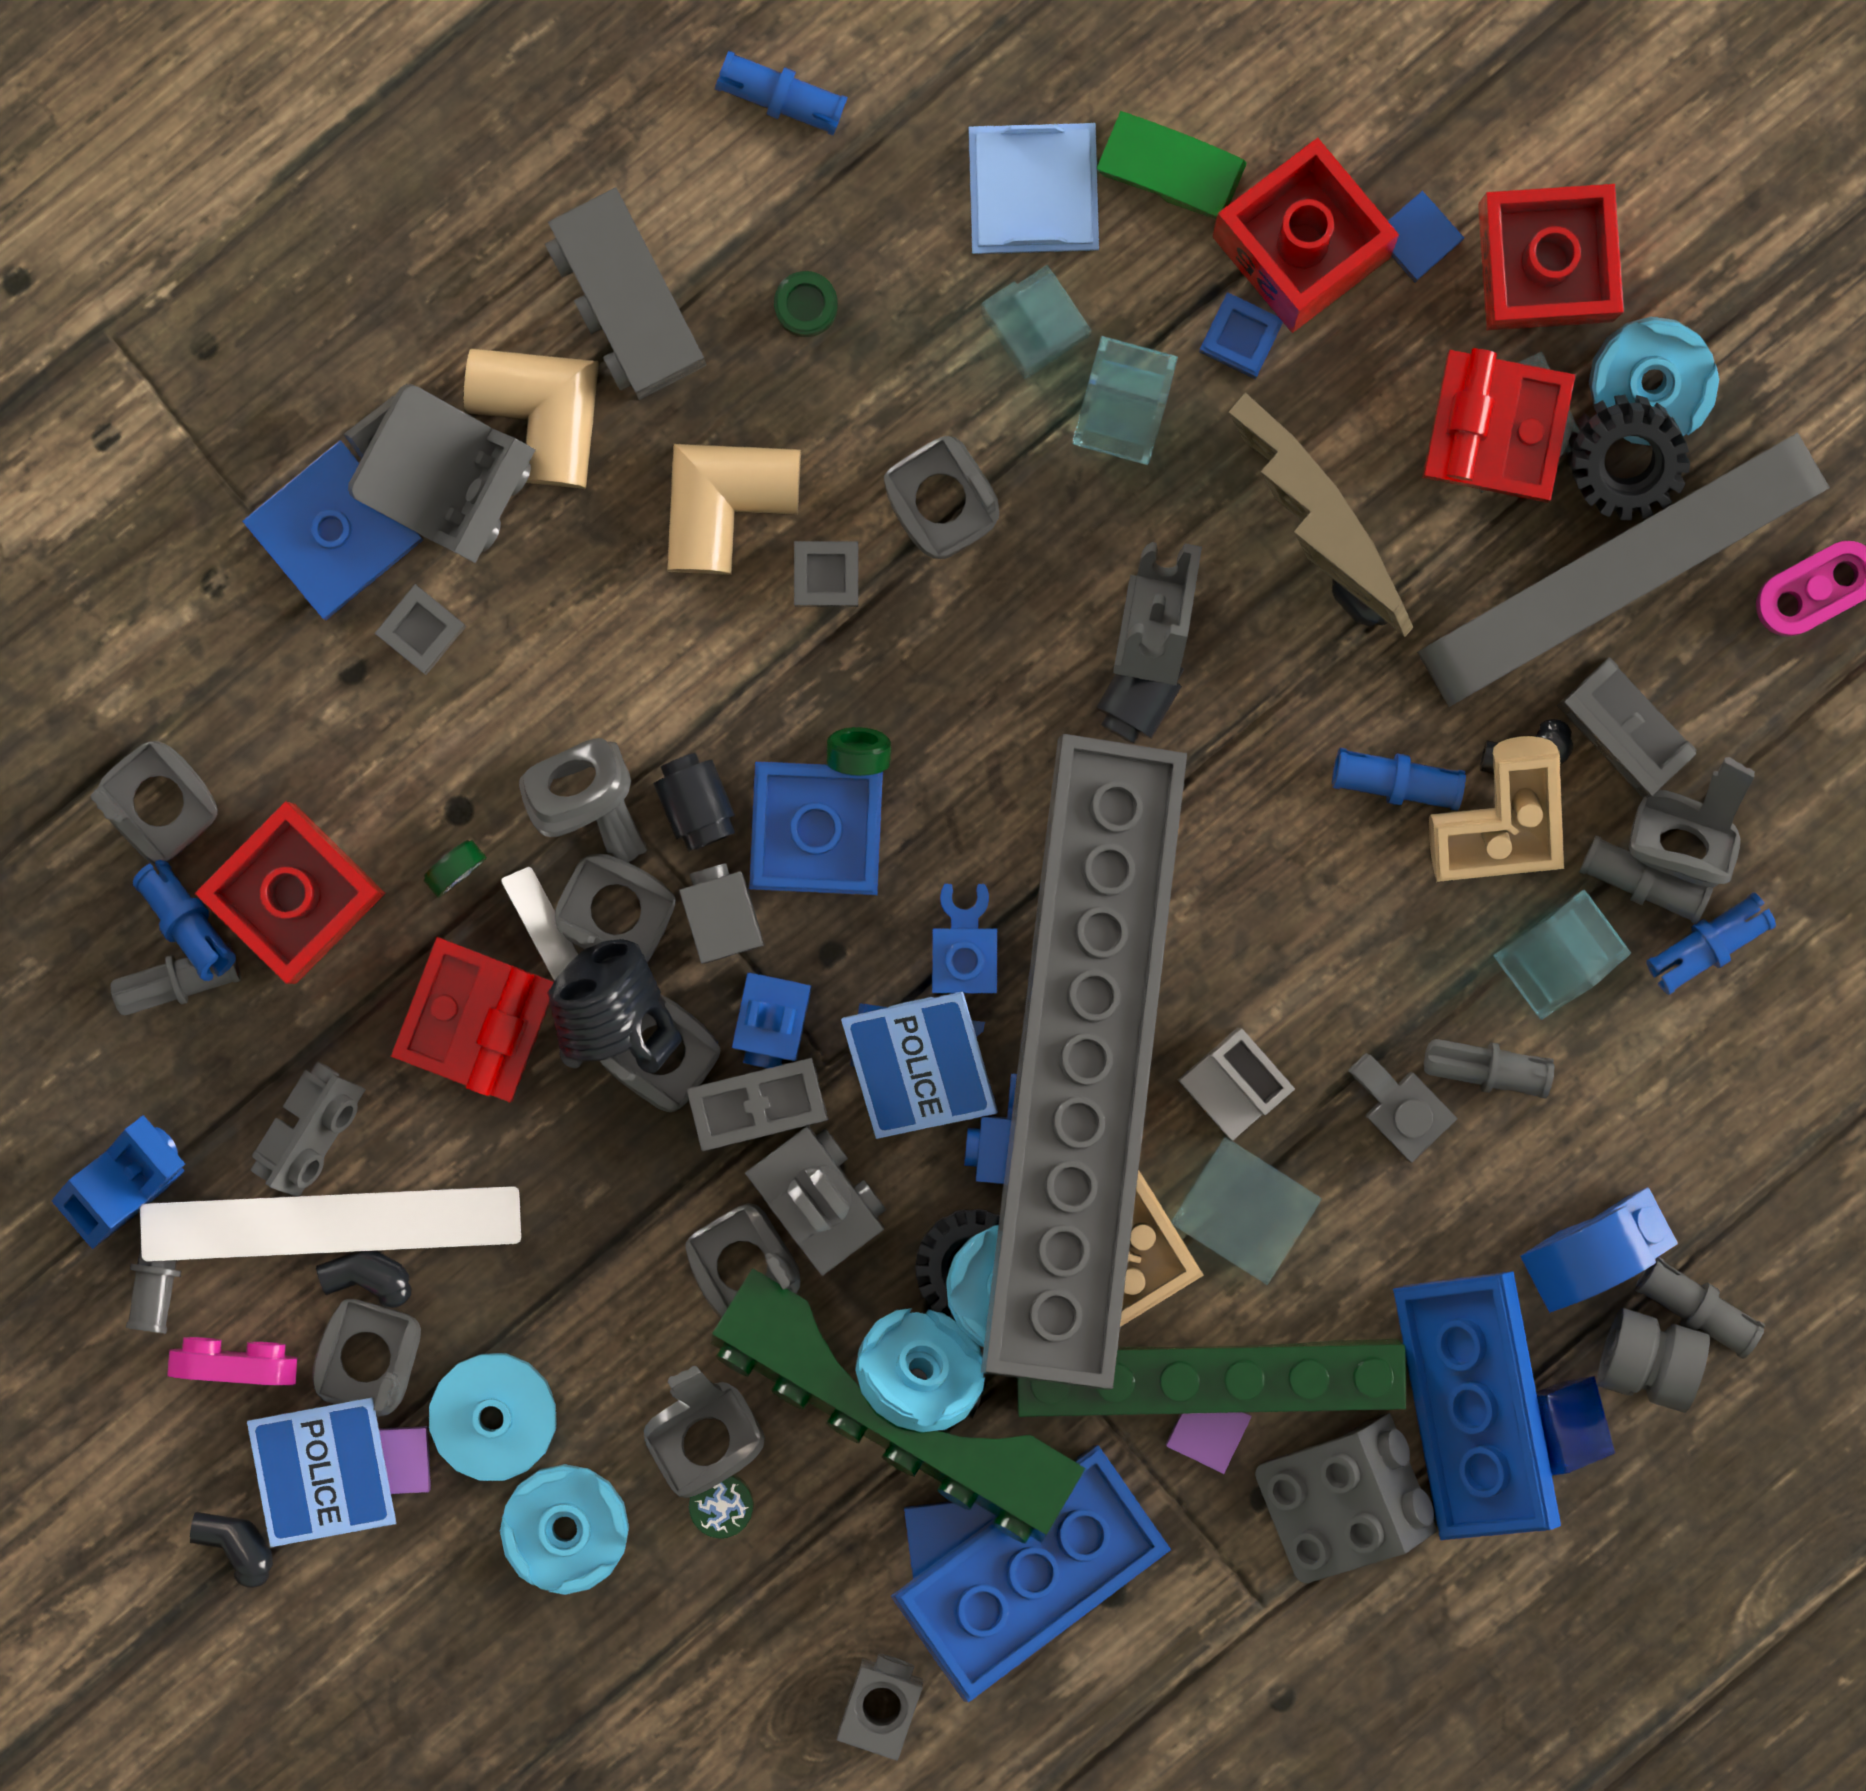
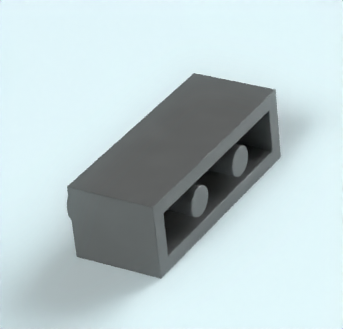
[545,187,707,400]

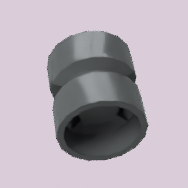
[1597,1307,1710,1413]

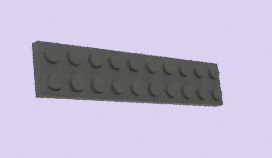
[981,734,1187,1390]

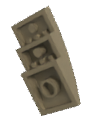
[1229,392,1413,637]

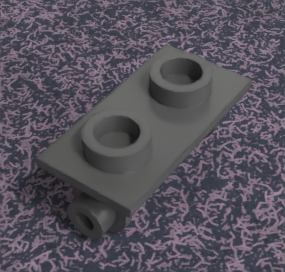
[251,1061,366,1197]

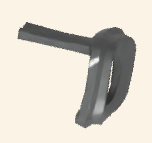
[884,436,1000,559]
[519,738,647,862]
[90,741,218,864]
[1629,757,1755,887]
[555,854,675,963]
[601,995,721,1112]
[685,1203,801,1318]
[312,1299,421,1417]
[644,1366,765,1498]

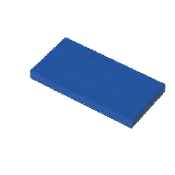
[1393,1271,1561,1540]
[891,1445,1171,1702]

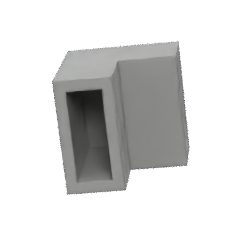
[1178,1028,1295,1141]

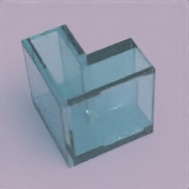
[981,265,1092,379]
[1072,336,1178,465]
[1494,889,1631,1020]

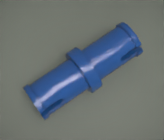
[714,51,848,136]
[1332,748,1466,811]
[133,860,236,981]
[1646,892,1776,995]

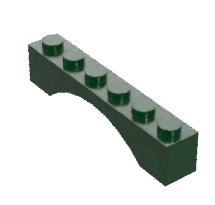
[711,1268,1086,1544]
[1017,1339,1406,1417]

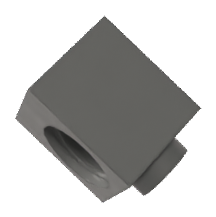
[679,864,765,964]
[837,1654,923,1761]

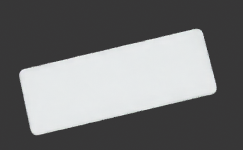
[501,867,578,981]

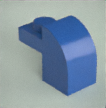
[51,1115,185,1249]
[1520,1187,1678,1313]

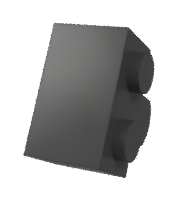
[745,1125,887,1276]

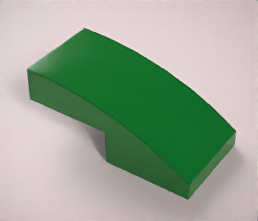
[1096,111,1247,219]

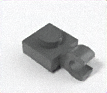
[1348,1053,1458,1163]

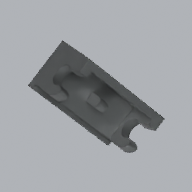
[1113,542,1202,685]
[1557,657,1696,798]
[687,1058,829,1151]

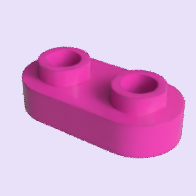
[1756,541,1866,637]
[167,1337,298,1385]

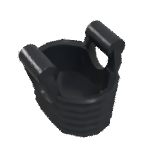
[547,939,682,1073]

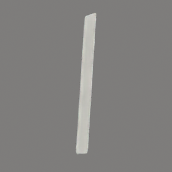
[140,1187,521,1261]

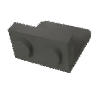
[348,384,536,563]
[1255,1413,1437,1583]

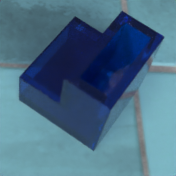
[1536,1376,1615,1476]

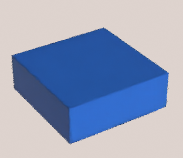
[1388,190,1464,283]
[1199,292,1283,380]

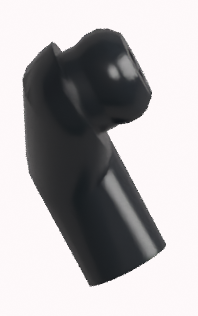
[316,1250,412,1308]
[190,1512,273,1588]

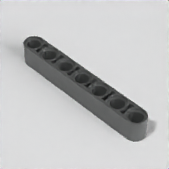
[1417,433,1830,707]

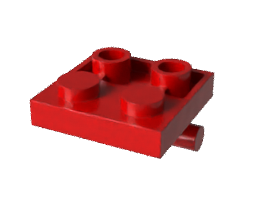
[1422,348,1576,503]
[391,937,554,1102]

